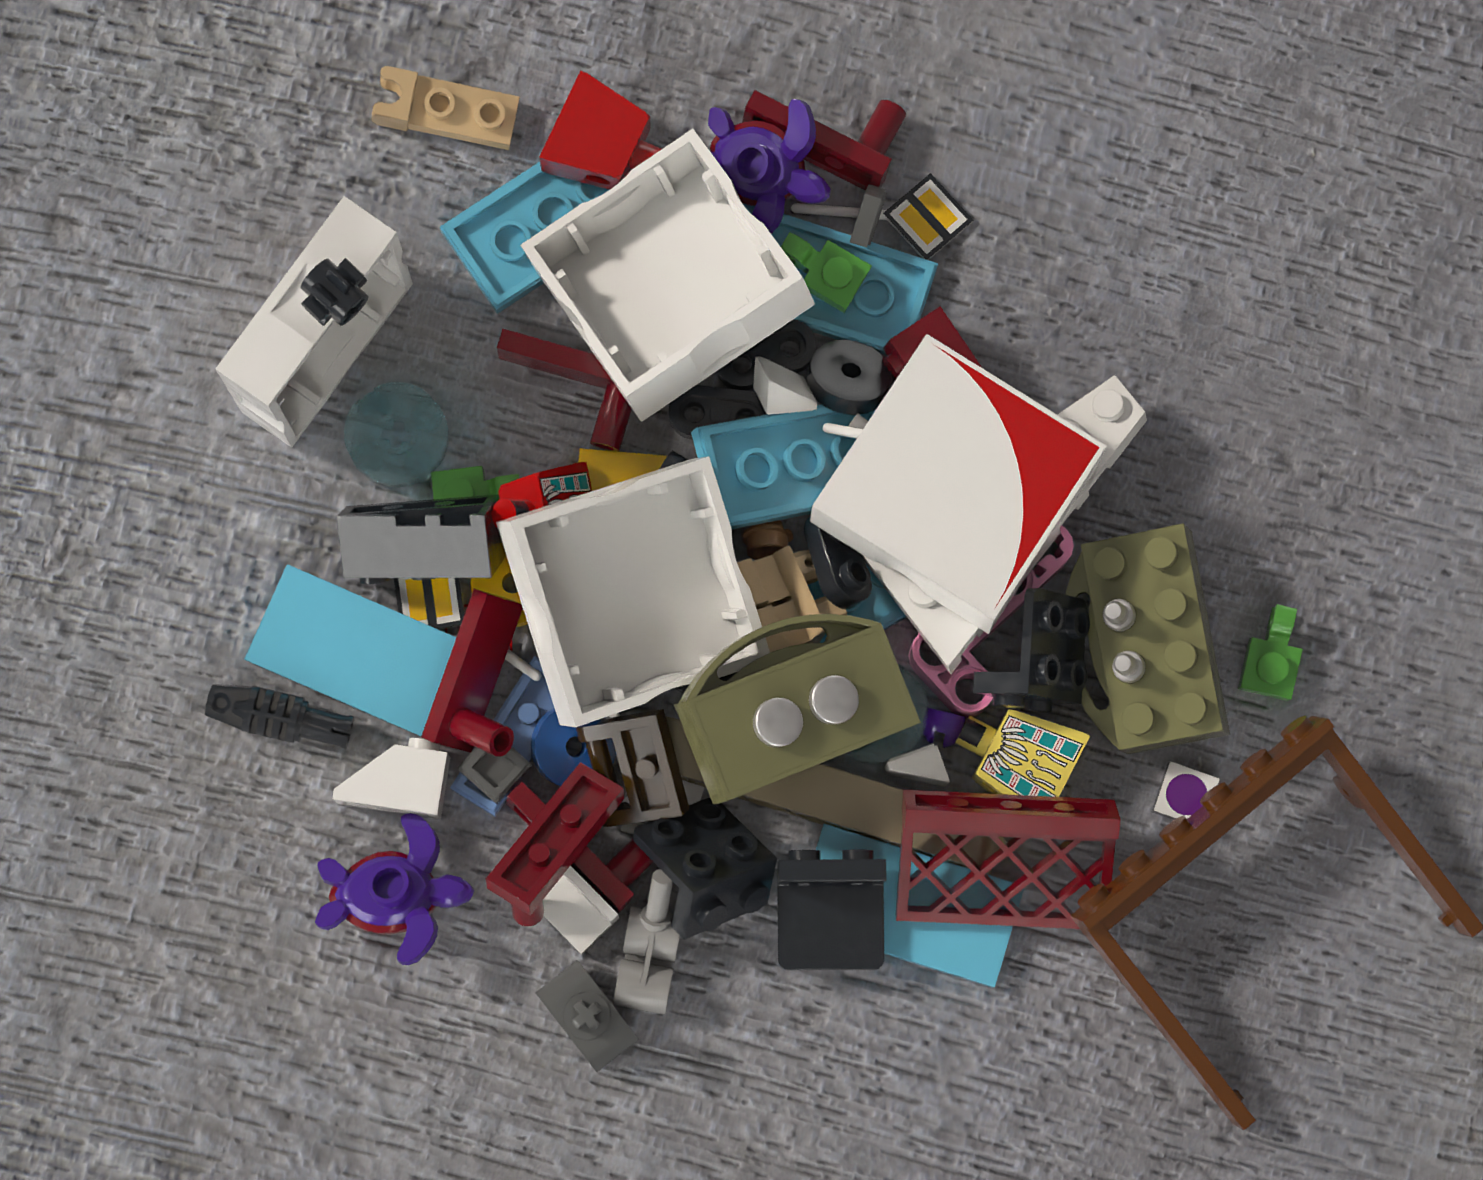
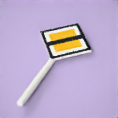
[791,173,974,260]
[394,578,542,681]

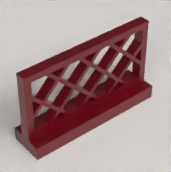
[895,790,1121,929]

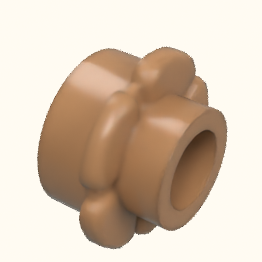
[742,520,793,560]

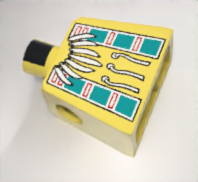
[955,709,1090,797]

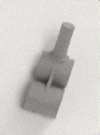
[613,869,680,1015]

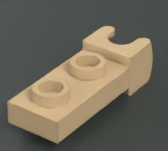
[371,66,520,150]

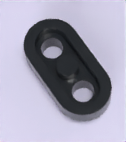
[717,319,816,390]
[669,385,767,440]
[804,516,872,610]

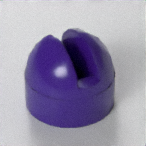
[922,707,967,748]

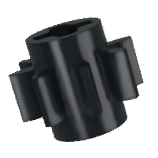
[300,258,369,326]

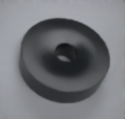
[806,340,892,415]

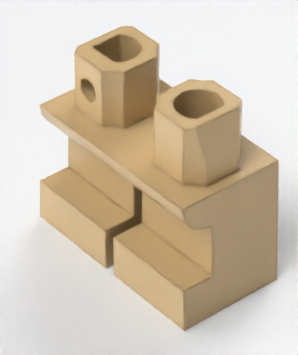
[737,545,847,653]

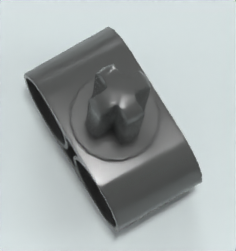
[535,960,639,1072]

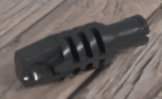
[205,684,354,749]

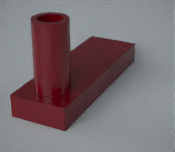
[742,90,906,191]
[497,328,632,452]
[421,588,523,757]
[485,762,624,926]
[506,782,653,914]

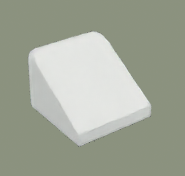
[753,357,817,415]
[884,744,950,787]

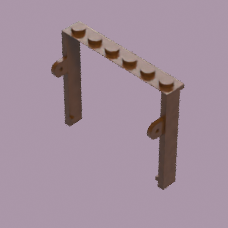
[1070,715,1483,1130]

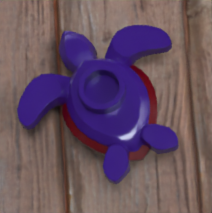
[708,99,831,234]
[315,813,474,965]

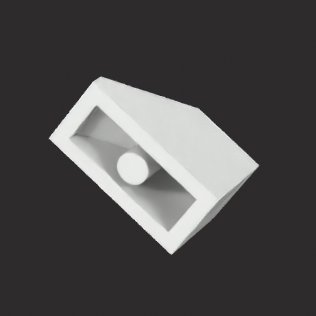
[332,738,451,820]

